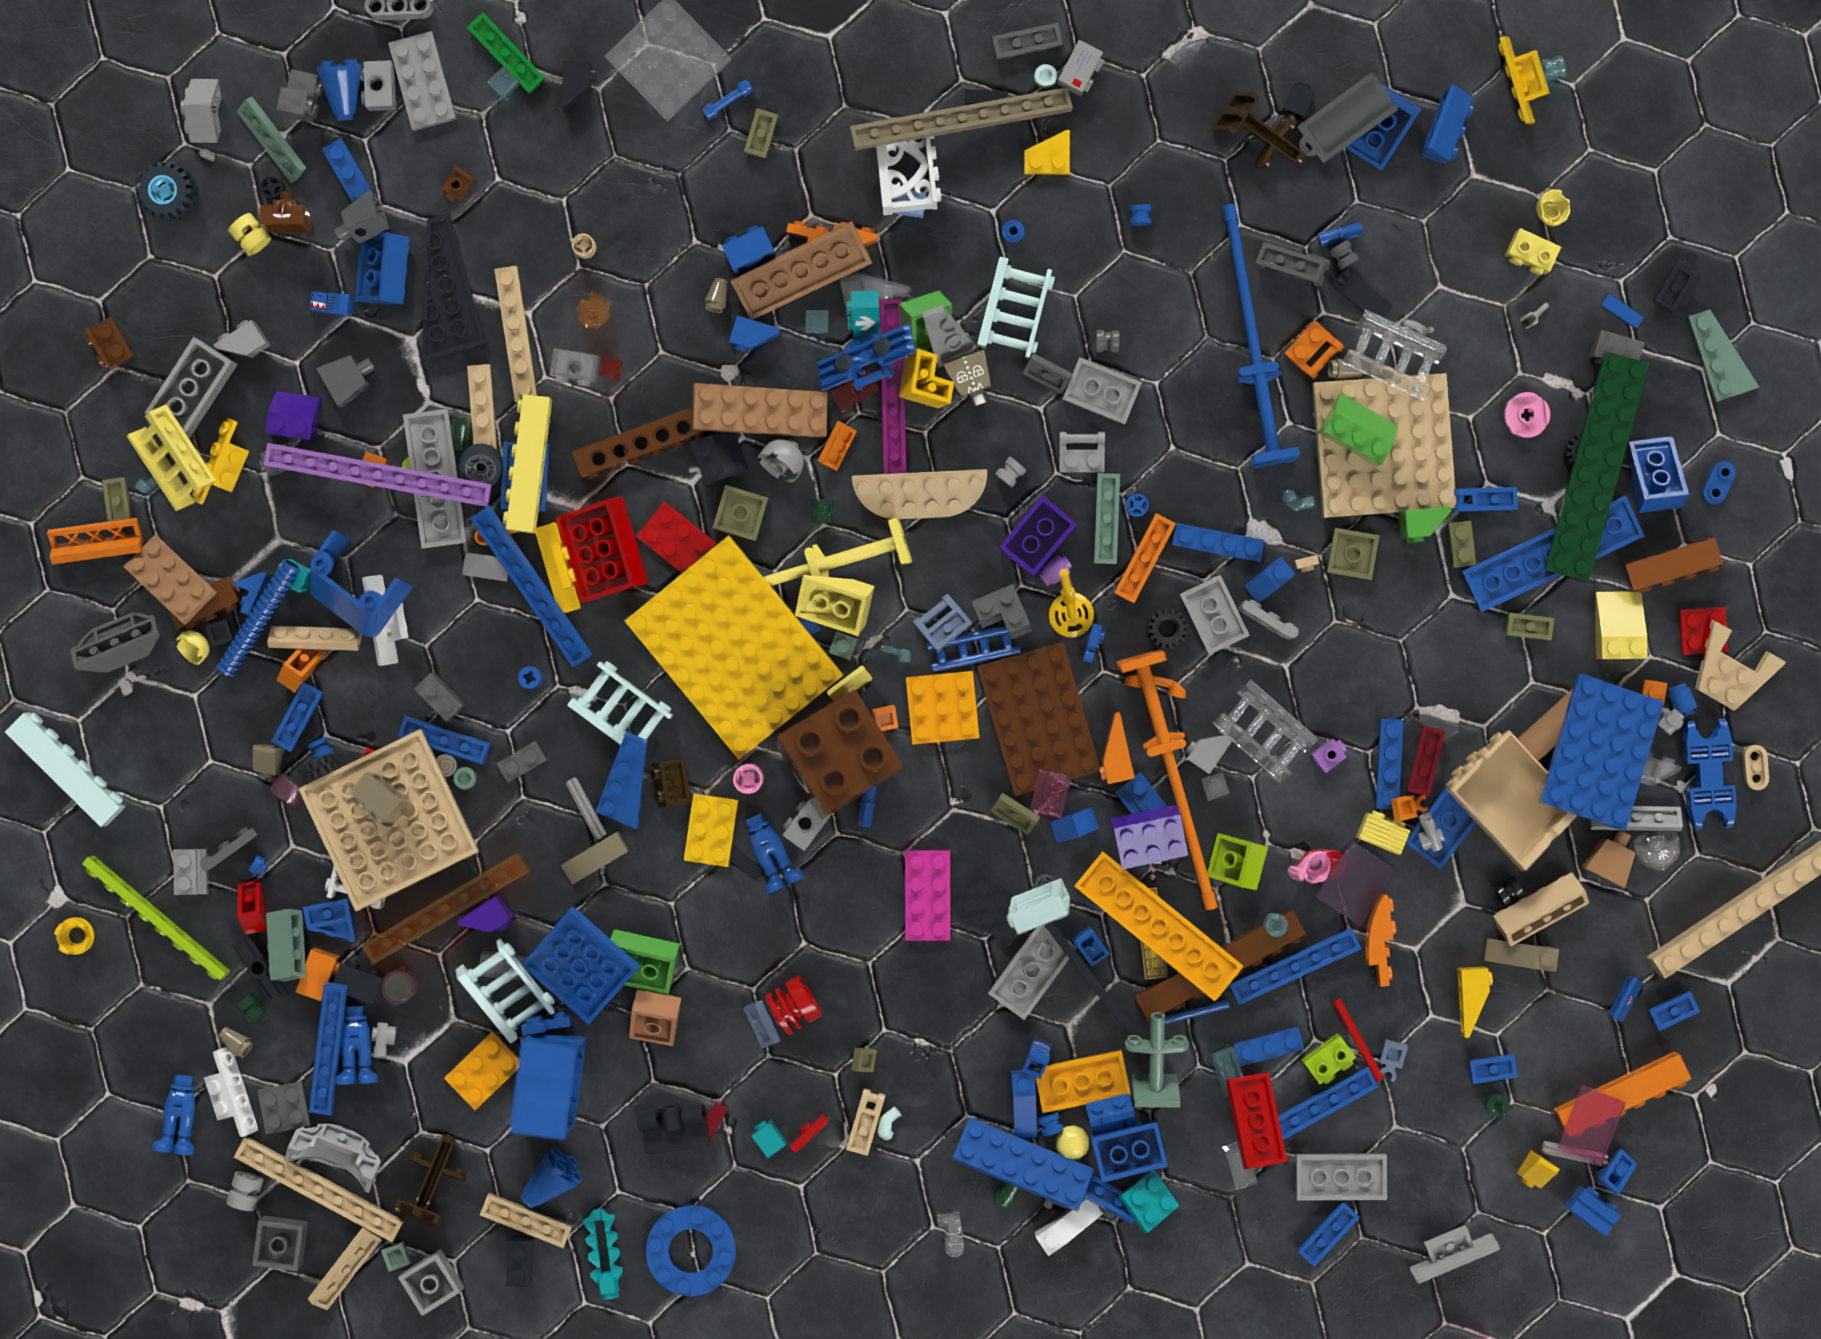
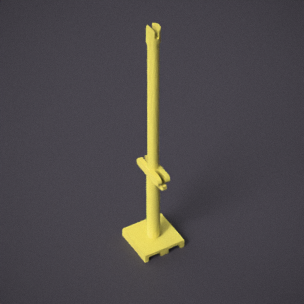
[764,518,912,586]

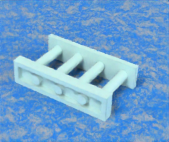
[977,257,1055,360]
[567,661,673,752]
[456,939,555,1044]

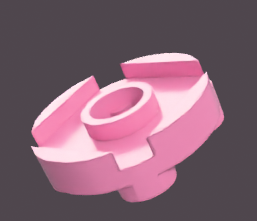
[1504,392,1550,438]

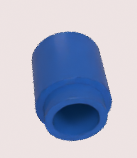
[1668,683,1697,717]

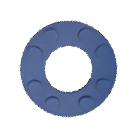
[646,1205,736,1296]

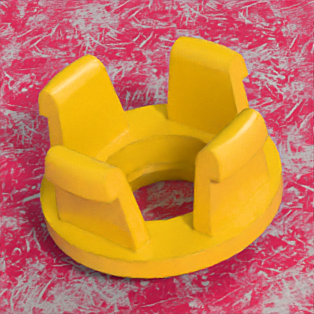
[54,917,95,955]

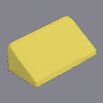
[827,666,872,701]

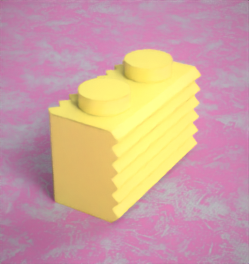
[1356,810,1410,855]

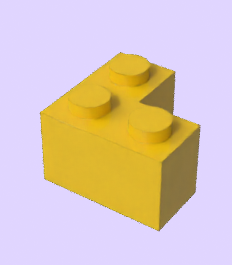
[899,349,954,408]

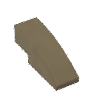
[561,832,629,884]

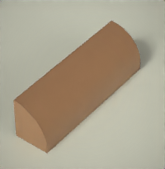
[1517,689,1573,761]

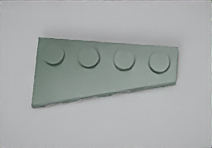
[1686,309,1759,402]

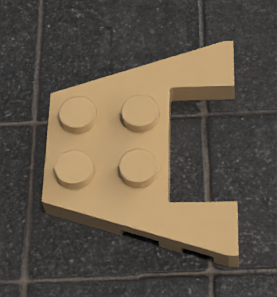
[1695,620,1786,711]

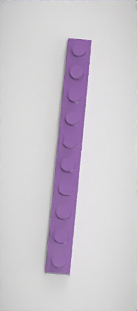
[264,443,492,507]

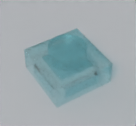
[487,67,520,100]
[806,310,828,334]

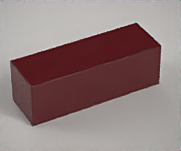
[707,1100,728,1141]

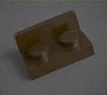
[650,758,691,807]

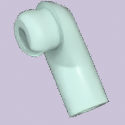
[877,1106,901,1140]

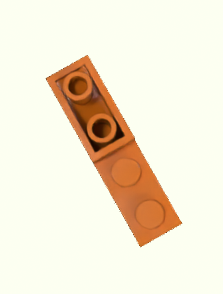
[786,221,879,247]
[1365,893,1396,987]

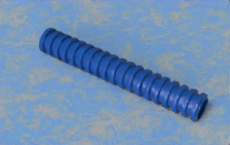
[217,560,300,677]

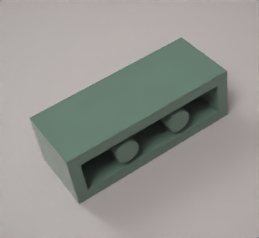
[266,909,306,982]

